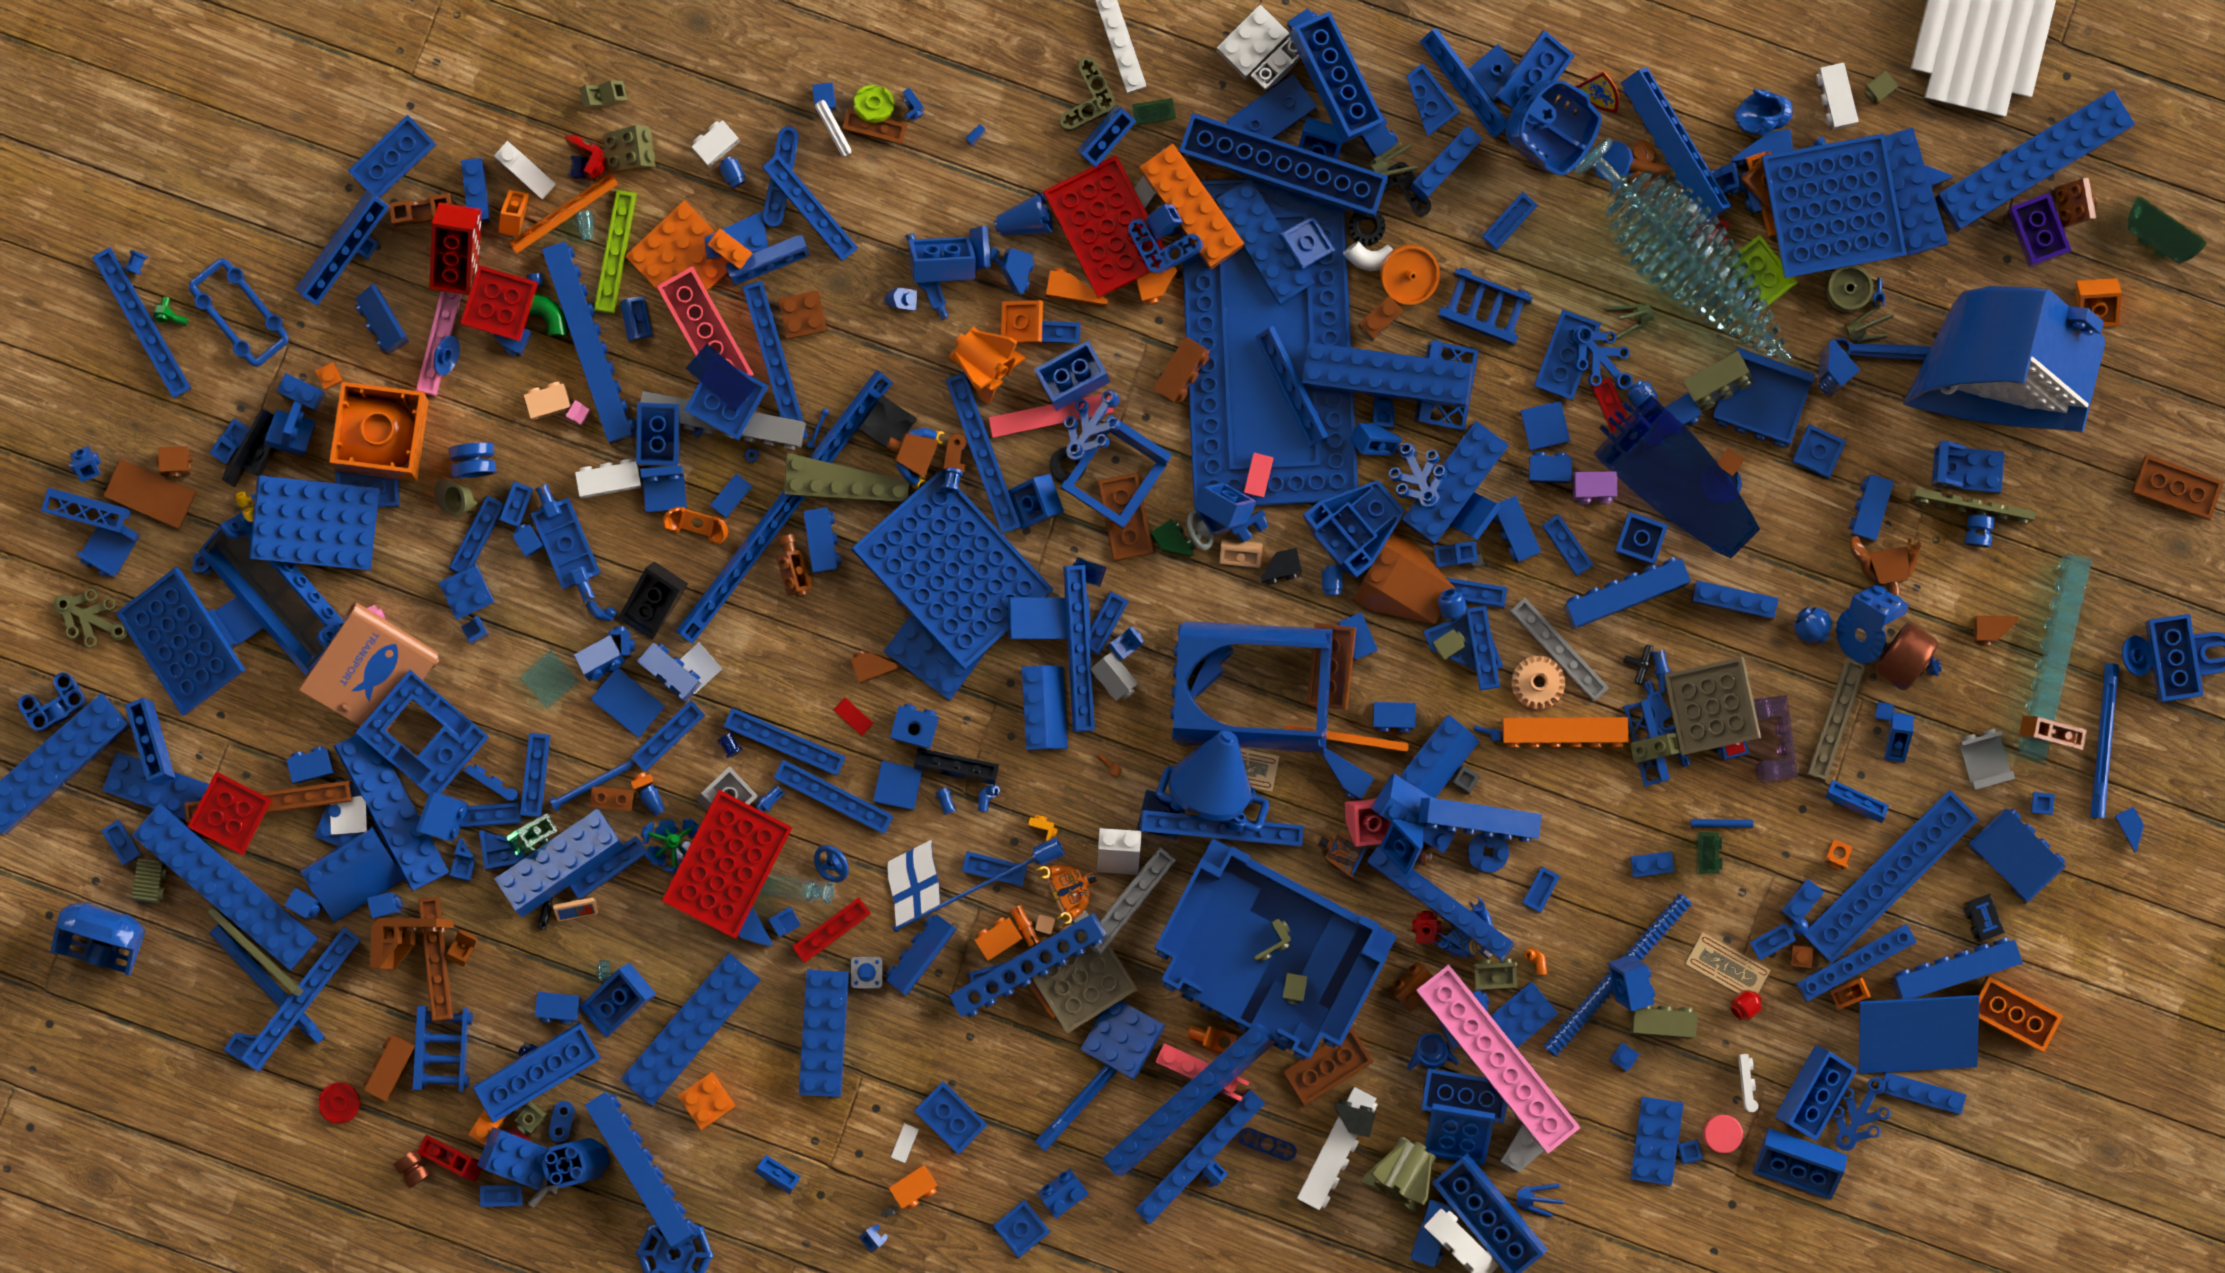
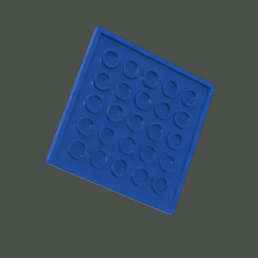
[1762,133,1907,278]

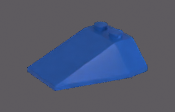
[1303,480,1405,578]

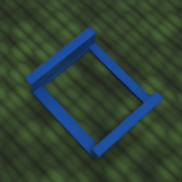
[1060,415,1172,530]

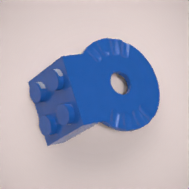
[1836,585,1909,663]

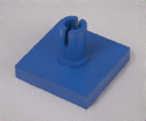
[1468,44,1517,102]

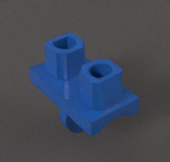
[1231,510,1269,543]

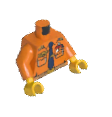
[1036,864,1098,927]

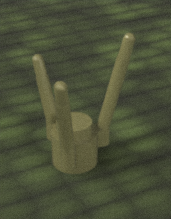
[1370,142,1418,176]
[1605,303,1653,341]
[1846,304,1894,343]

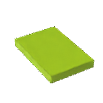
[1727,235,1798,308]

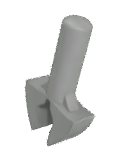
[528,1178,559,1208]

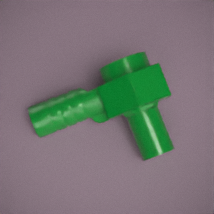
[153,297,188,326]

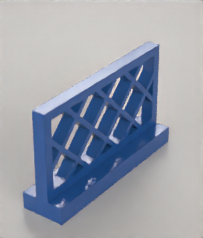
[1414,340,1479,431]

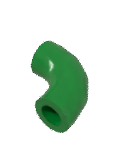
[529,294,568,337]

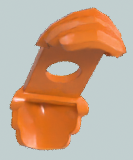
[663,507,729,545]

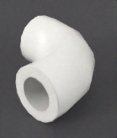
[1343,241,1393,272]

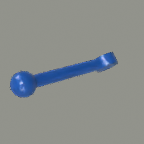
[807,408,829,448]

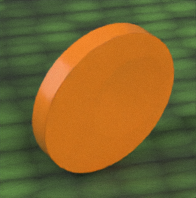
[1380,244,1440,305]

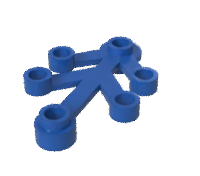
[1573,325,1633,390]
[1064,390,1121,460]
[1389,443,1447,509]
[1832,1077,1891,1151]

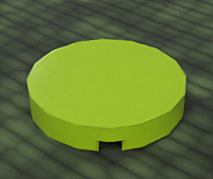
[853,85,894,123]

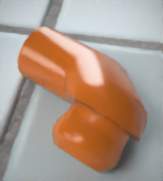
[1524,948,1547,975]

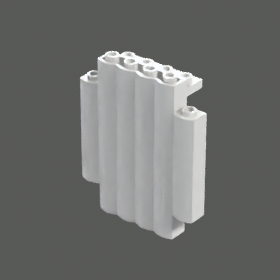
[1910,0,2056,117]

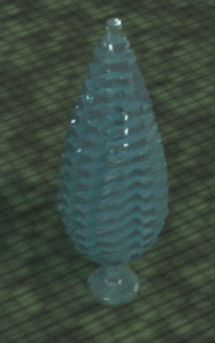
[1573,137,1792,365]

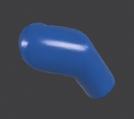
[978,785,1000,812]

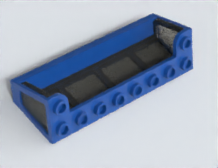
[198,512,344,676]

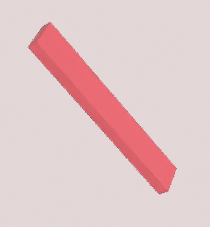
[988,394,1114,438]

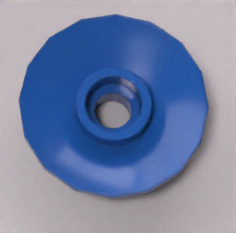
[433,336,460,375]
[2122,635,2152,676]

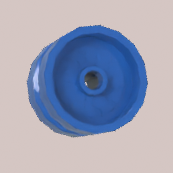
[448,443,497,478]

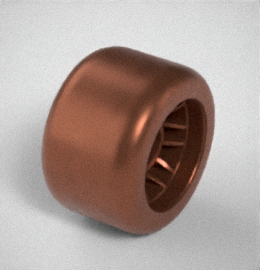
[1875,623,1938,691]

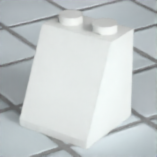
[1097,828,1141,875]

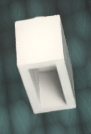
[692,120,740,168]

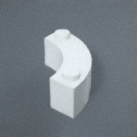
[1424,1208,1499,1273]

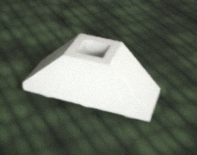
[1251,37,1301,90]

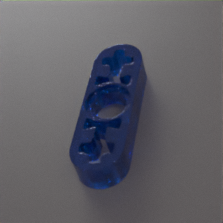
[1238,1128,1297,1161]

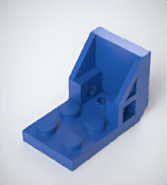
[1932,441,2004,493]

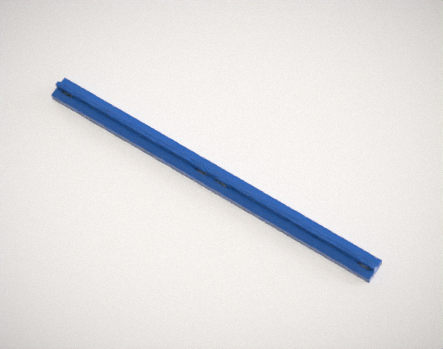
[676,370,893,644]

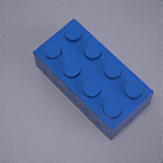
[1420,1068,1507,1123]

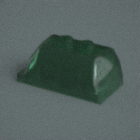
[2128,194,2207,264]

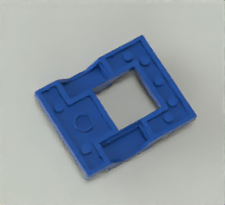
[355,670,489,795]

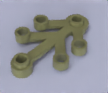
[53,589,128,648]

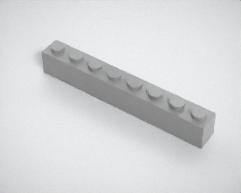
[640,391,806,450]

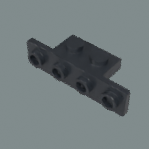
[222,408,276,487]

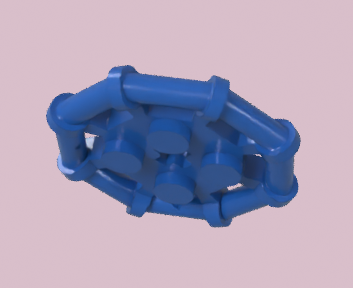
[635,1223,714,1273]

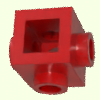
[1412,910,1442,944]

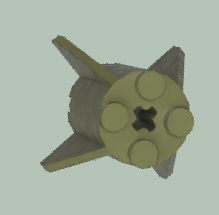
[1361,1136,1436,1213]

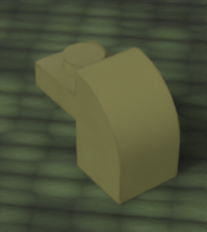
[579,80,628,110]

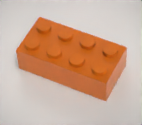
[1976,976,2063,1053]

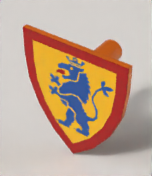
[1575,71,1619,113]

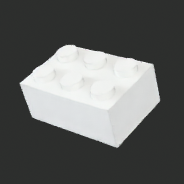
[1216,5,1289,81]

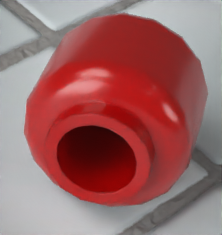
[1730,990,1762,1021]

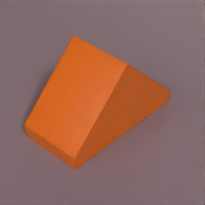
[1830,977,1871,1010]

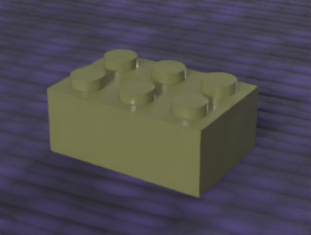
[1683,351,1754,410]
[1630,1006,1698,1038]

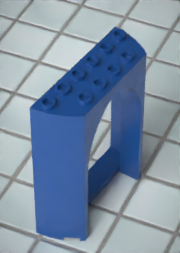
[1170,621,1333,753]

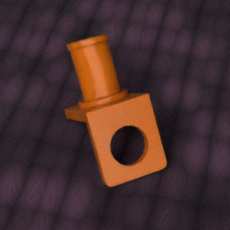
[1188,1025,1237,1053]

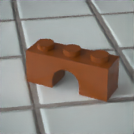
[388,193,453,227]

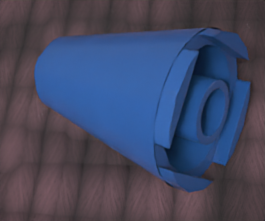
[994,193,1053,236]

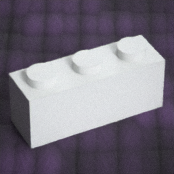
[1816,63,1859,131]
[575,459,642,499]

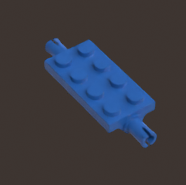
[531,484,601,603]

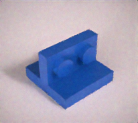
[264,401,316,456]

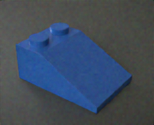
[636,402,680,466]
[580,963,656,1038]

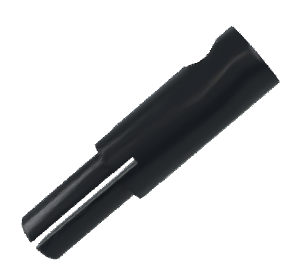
[537,896,554,930]

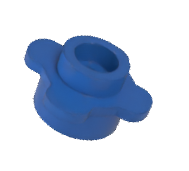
[191,553,211,575]

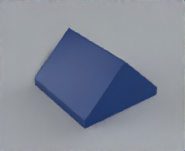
[1379,819,1424,876]

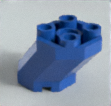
[542,1137,610,1188]

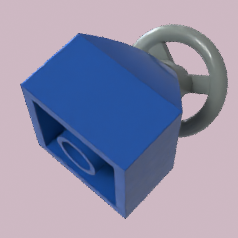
[1187,483,1256,550]

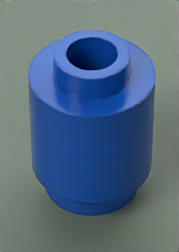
[718,156,746,188]
[1321,566,1343,596]

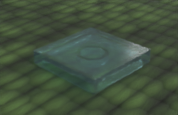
[520,650,579,709]

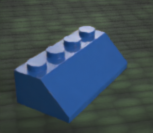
[1818,339,1860,396]
[1022,666,1068,751]
[1400,714,1480,798]
[1371,773,1455,853]
[886,914,957,996]
[1775,1045,1857,1141]
[1752,1128,1848,1200]

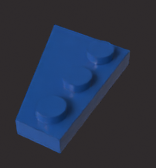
[1406,63,1460,137]
[704,211,768,260]

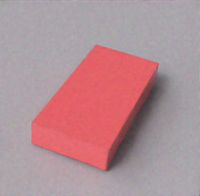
[1244,453,1274,498]

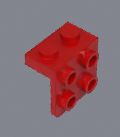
[564,134,606,181]

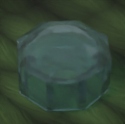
[597,960,610,980]

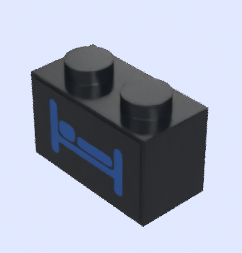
[1963,894,2005,942]

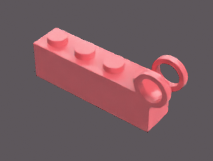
[1155,1043,1249,1101]

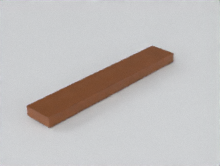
[418,896,454,1022]

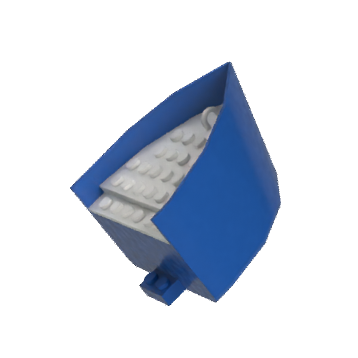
[1903,286,2105,433]

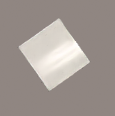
[680,642,722,694]
[330,796,367,834]

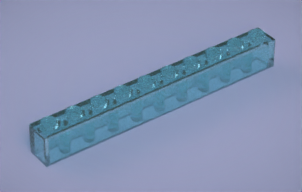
[2017,553,2092,761]

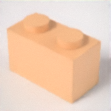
[524,382,571,421]

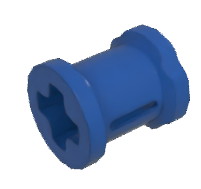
[124,250,148,276]
[941,468,963,493]

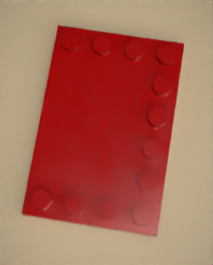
[1043,155,1165,299]
[661,789,793,939]

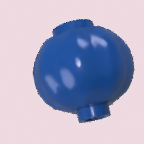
[1794,606,1832,644]

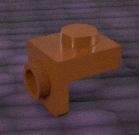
[445,930,477,967]

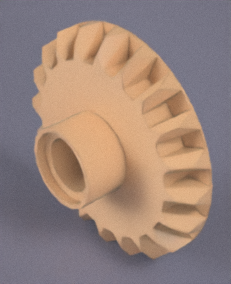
[1511,656,1565,709]

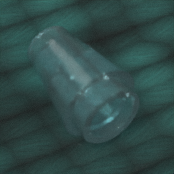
[574,210,594,240]

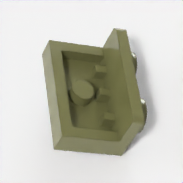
[1474,959,1517,990]

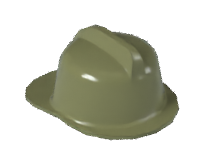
[434,478,477,518]

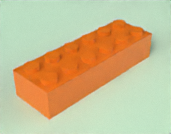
[1139,144,1244,271]

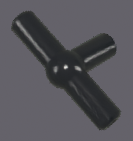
[1623,644,1654,685]

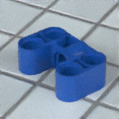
[18,672,86,732]

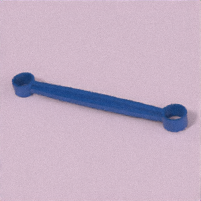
[1835,338,1931,360]

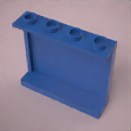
[1711,347,1815,448]

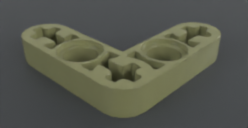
[1060,57,1115,131]

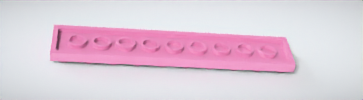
[1416,965,1580,1154]

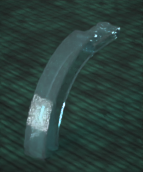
[759,874,834,904]

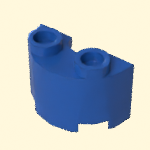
[1710,163,1743,195]

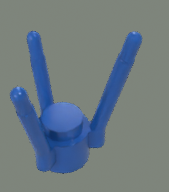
[1516,1184,1564,1217]

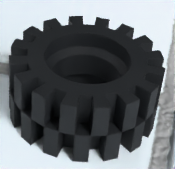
[1348,212,1386,246]

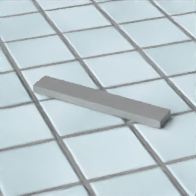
[1509,597,1609,702]
[1083,847,1176,955]

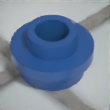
[1927,656,1942,677]

